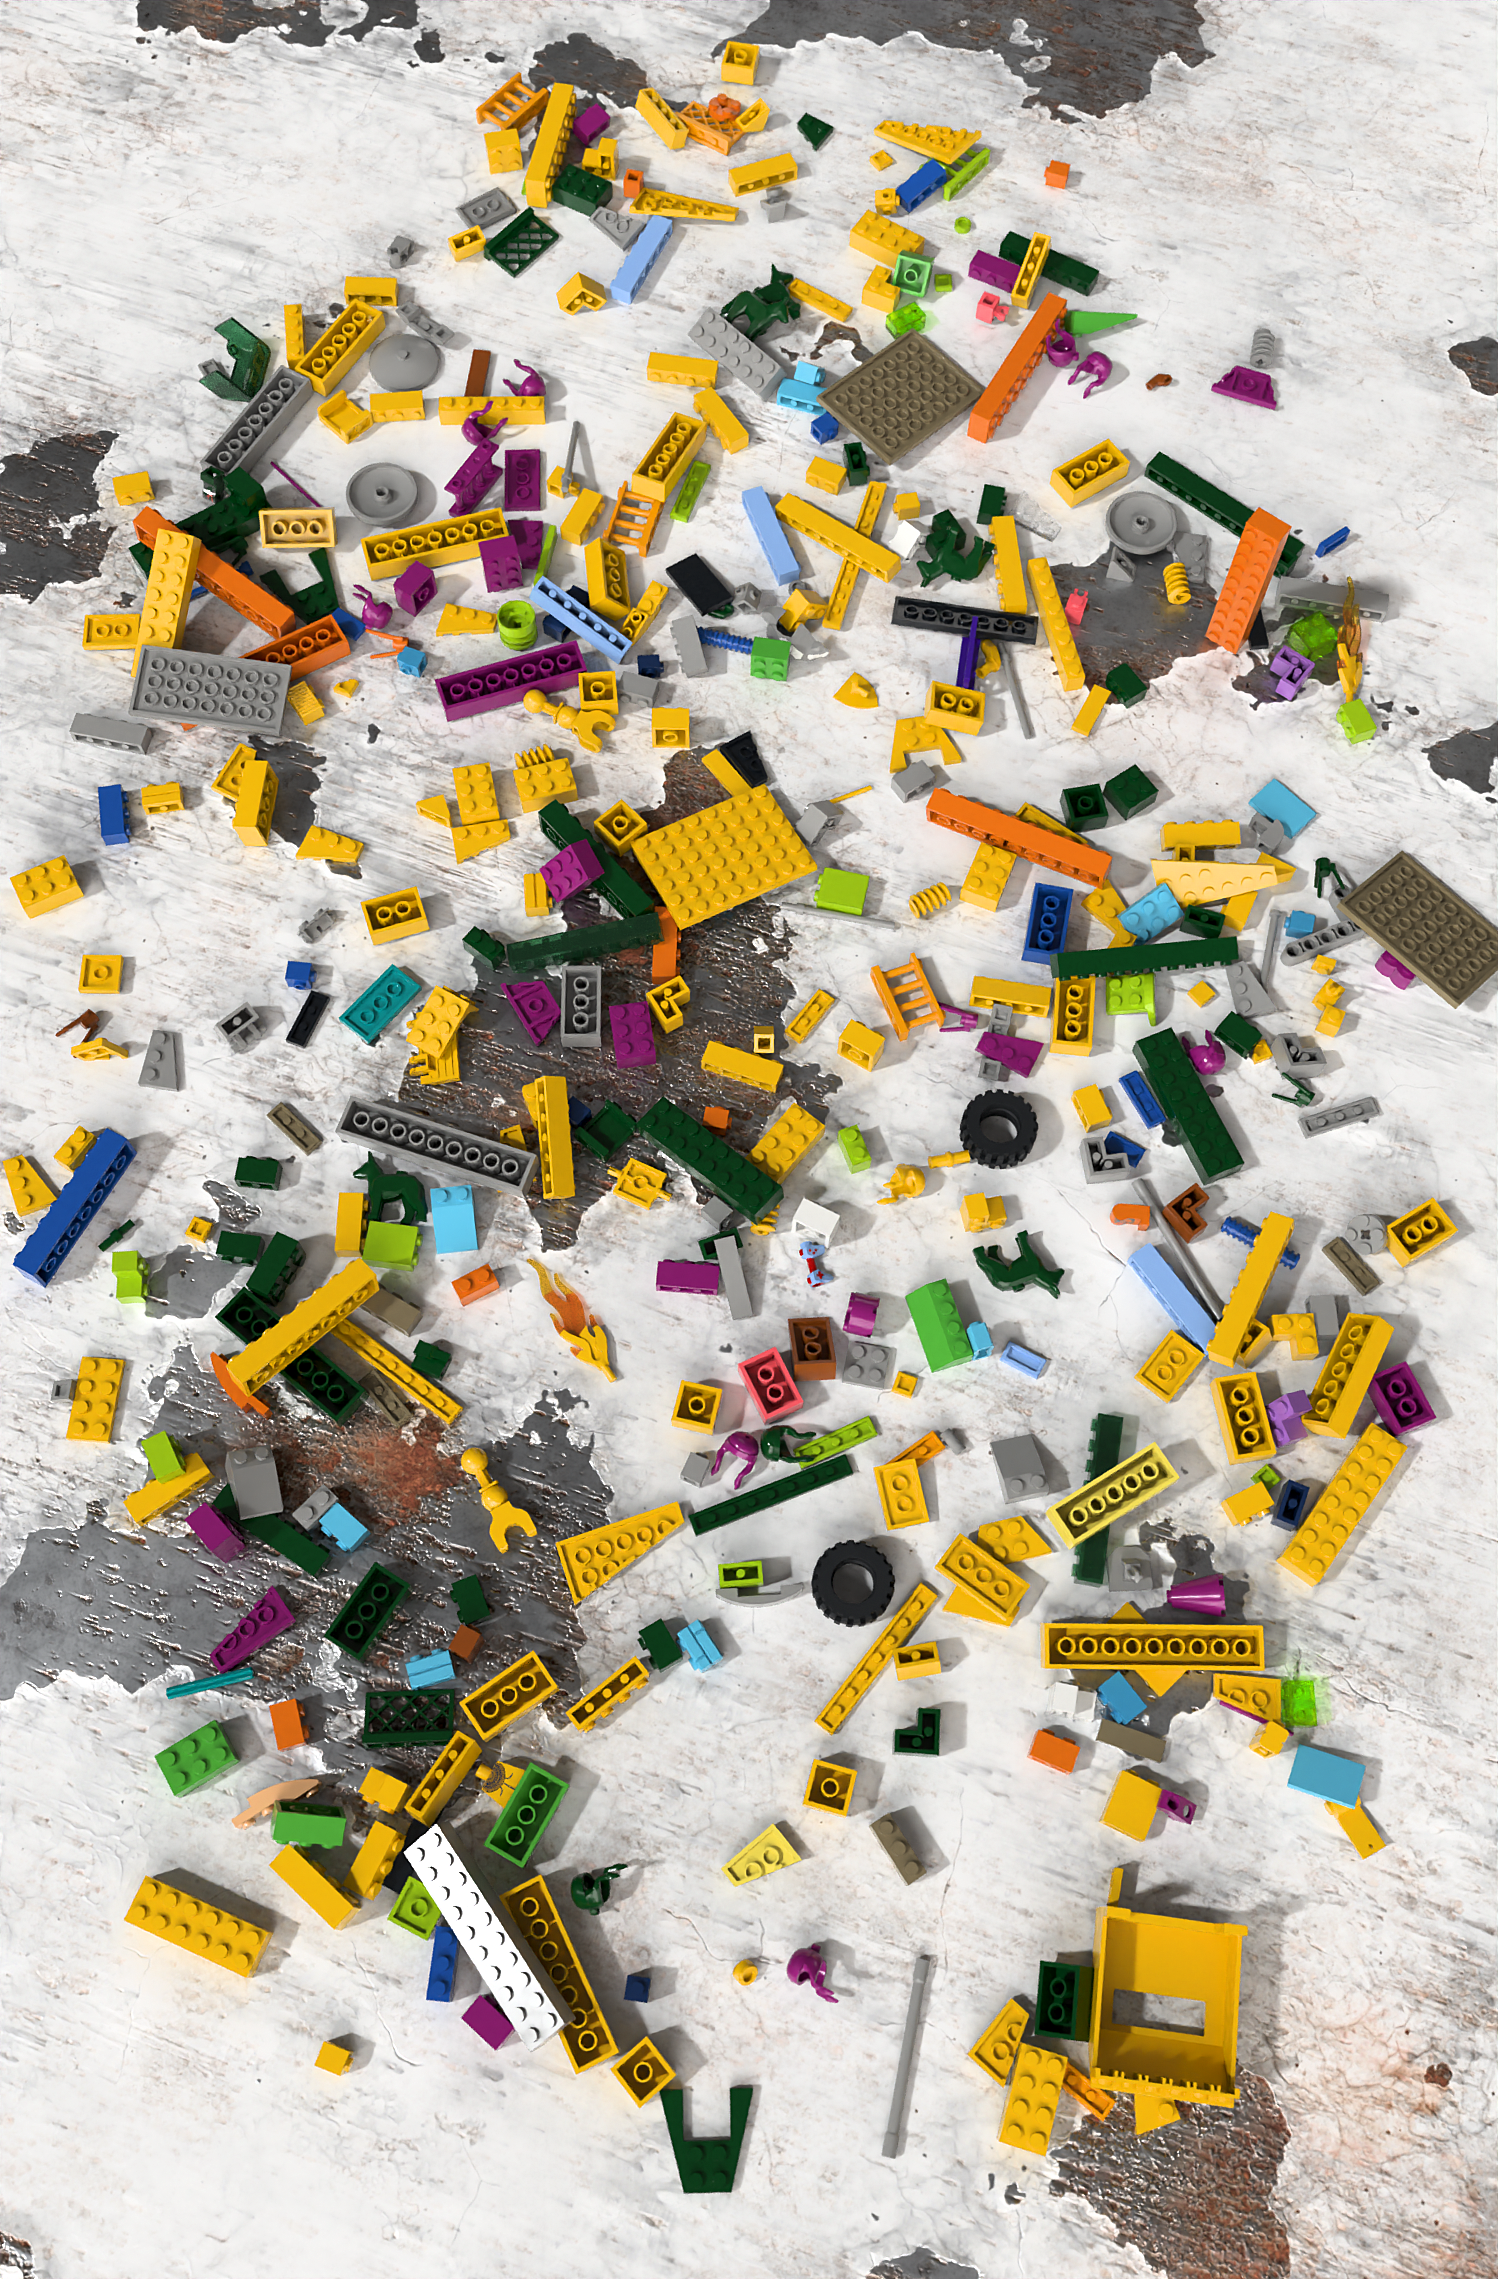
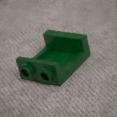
[575,1099,637,1163]

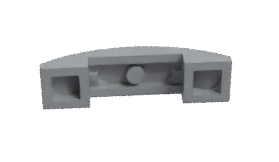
[396,300,455,345]
[978,1003,1013,1081]
[716,1584,803,1608]

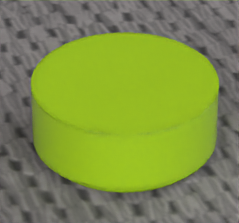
[954,217,971,234]

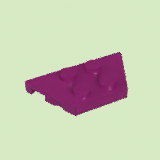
[1211,365,1277,410]
[500,981,561,1047]

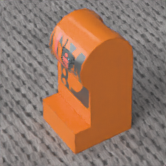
[1110,1203,1150,1231]

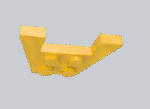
[889,716,961,774]

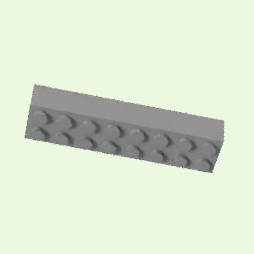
[200,365,314,486]

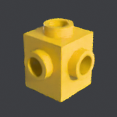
[875,188,900,215]

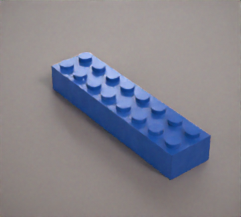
[12,1128,137,1288]

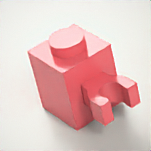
[976,291,1009,324]
[1064,588,1088,625]

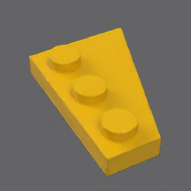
[211,743,257,802]
[1081,878,1126,935]
[967,1998,1029,2088]
[1134,2094,1180,2135]

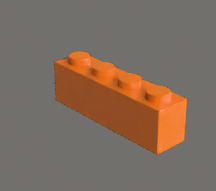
[652,906,681,985]

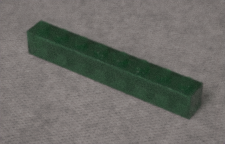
[506,912,664,973]
[1071,1413,1124,1588]

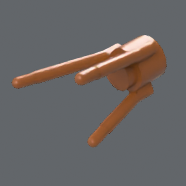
[56,1009,100,1058]

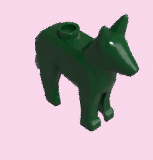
[752,263,801,336]
[719,290,794,343]
[916,526,995,588]
[353,1151,428,1226]
[972,1230,1065,1299]

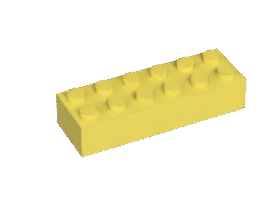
[1045,1442,1180,1550]

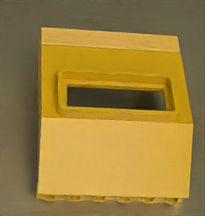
[1088,1906,1248,2108]

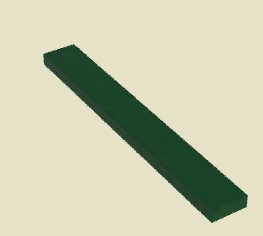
[688,1454,853,1537]

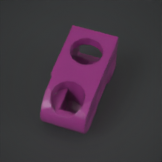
[1156,1789,1197,1825]

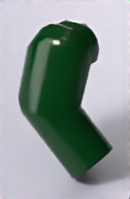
[708,603,734,619]

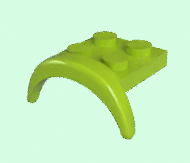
[1106,972,1157,1026]

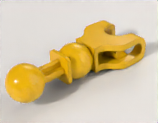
[523,689,616,753]
[461,1447,537,1554]

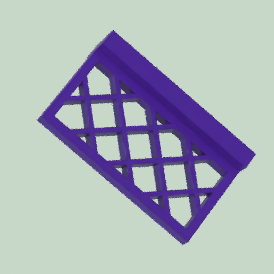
[956,616,980,690]

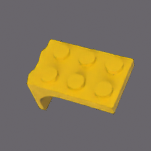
[406,985,479,1060]

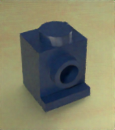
[637,654,664,678]

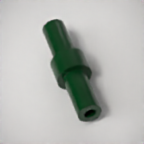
[98,1219,135,1252]

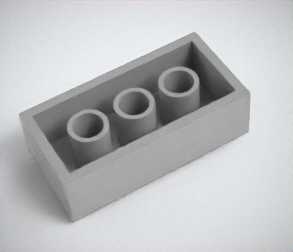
[561,966,602,1047]

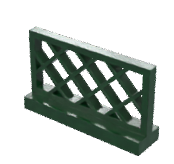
[484,206,559,278]
[362,1689,455,1749]

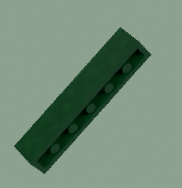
[999,231,1099,297]
[212,1483,333,1580]

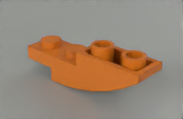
[210,1352,273,1420]

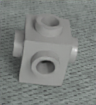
[732,582,762,615]

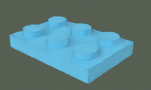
[1117,883,1184,946]

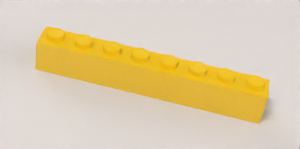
[775,493,901,583]
[1026,557,1085,692]
[1206,1211,1294,1368]

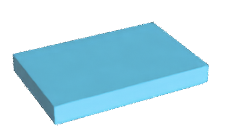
[1248,778,1317,839]
[1287,1744,1366,1809]

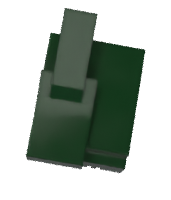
[411,1340,453,1381]

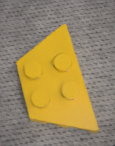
[976,1516,1052,1565]

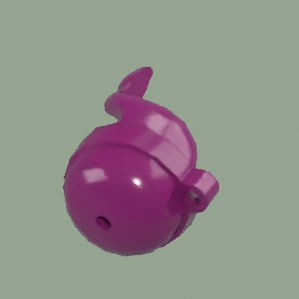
[1046,319,1079,367]
[1068,351,1113,399]
[503,359,546,396]
[461,400,508,446]
[352,584,393,630]
[1182,1030,1226,1076]
[711,1431,759,1490]
[786,1943,839,2003]

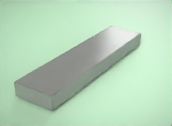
[1298,1096,1380,1139]
[714,1235,753,1320]

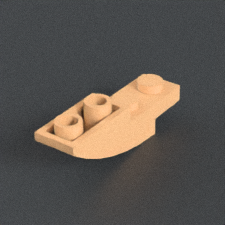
[232,1779,323,1830]

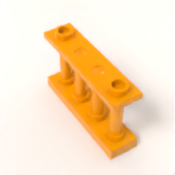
[476,72,549,132]
[602,481,666,558]
[870,953,946,1042]

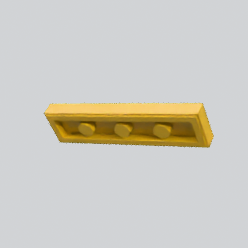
[788,278,853,323]

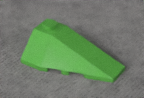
[1063,311,1137,337]

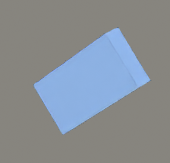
[1000,1341,1046,1380]

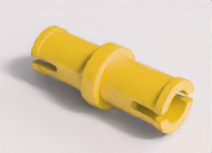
[928,1150,970,1169]

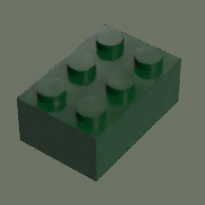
[552,164,613,217]
[246,1231,306,1307]
[1034,1960,1094,2043]

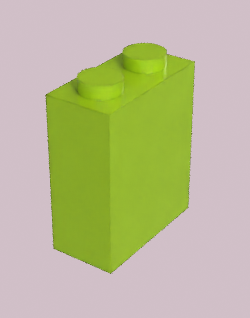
[814,867,870,916]
[362,1221,423,1272]

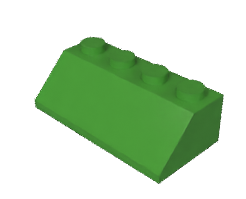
[905,1278,973,1373]
[484,1762,570,1869]

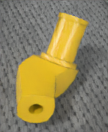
[975,639,1001,679]

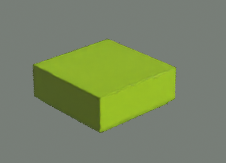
[934,274,952,292]
[1250,1464,1282,1491]

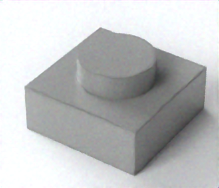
[50,1379,77,1404]

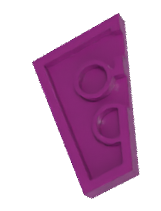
[508,520,544,570]
[975,1032,1044,1078]

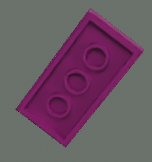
[505,449,541,512]

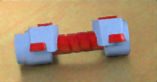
[799,1241,834,1288]

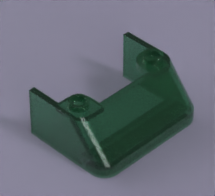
[199,317,271,402]

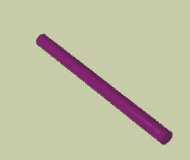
[1219,1700,1294,1737]

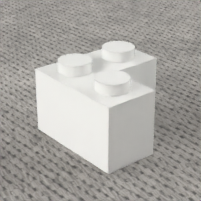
[887,520,934,564]
[1046,1679,1097,1723]

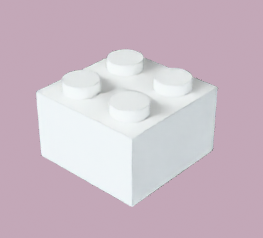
[791,1198,840,1249]

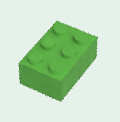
[154,1720,240,1798]
[270,1800,347,1849]

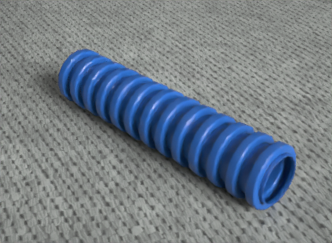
[696,625,754,655]
[1221,1216,1300,1270]

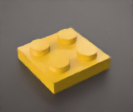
[78,955,124,994]

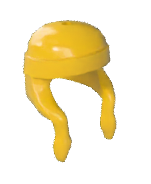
[877,1164,925,1205]

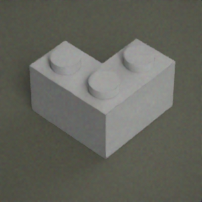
[794,800,845,847]
[1270,1033,1327,1080]
[1079,1136,1130,1184]

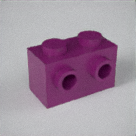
[572,103,611,146]

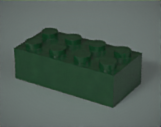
[323,1562,414,1663]

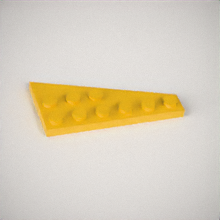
[874,120,982,165]
[629,187,739,222]
[1150,858,1278,909]
[555,1501,684,1606]

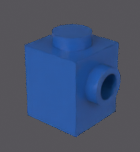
[811,412,839,445]
[285,961,317,990]

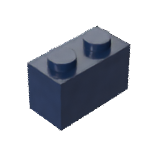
[1270,1479,1310,1532]

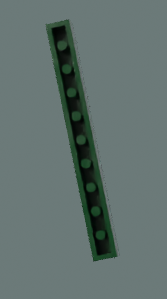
[1144,451,1305,557]
[1050,936,1239,981]

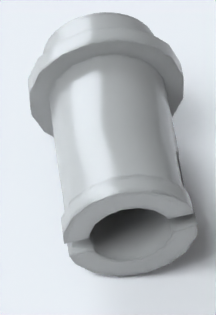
[940,1428,966,1456]

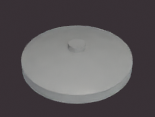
[369,334,439,392]
[346,463,418,525]
[1105,491,1177,555]

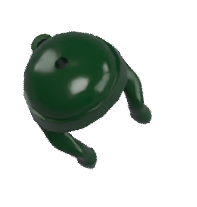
[760,1425,816,1463]
[570,1863,628,1916]

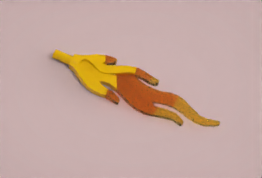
[1337,576,1363,703]
[527,1259,617,1383]

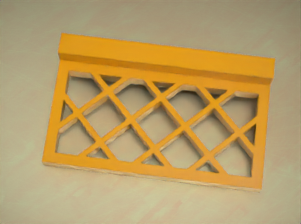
[675,101,747,156]

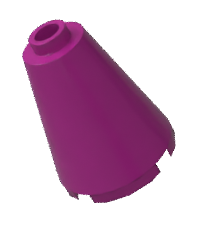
[1167,1573,1226,1617]

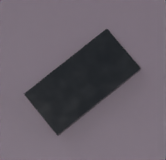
[665,553,733,617]

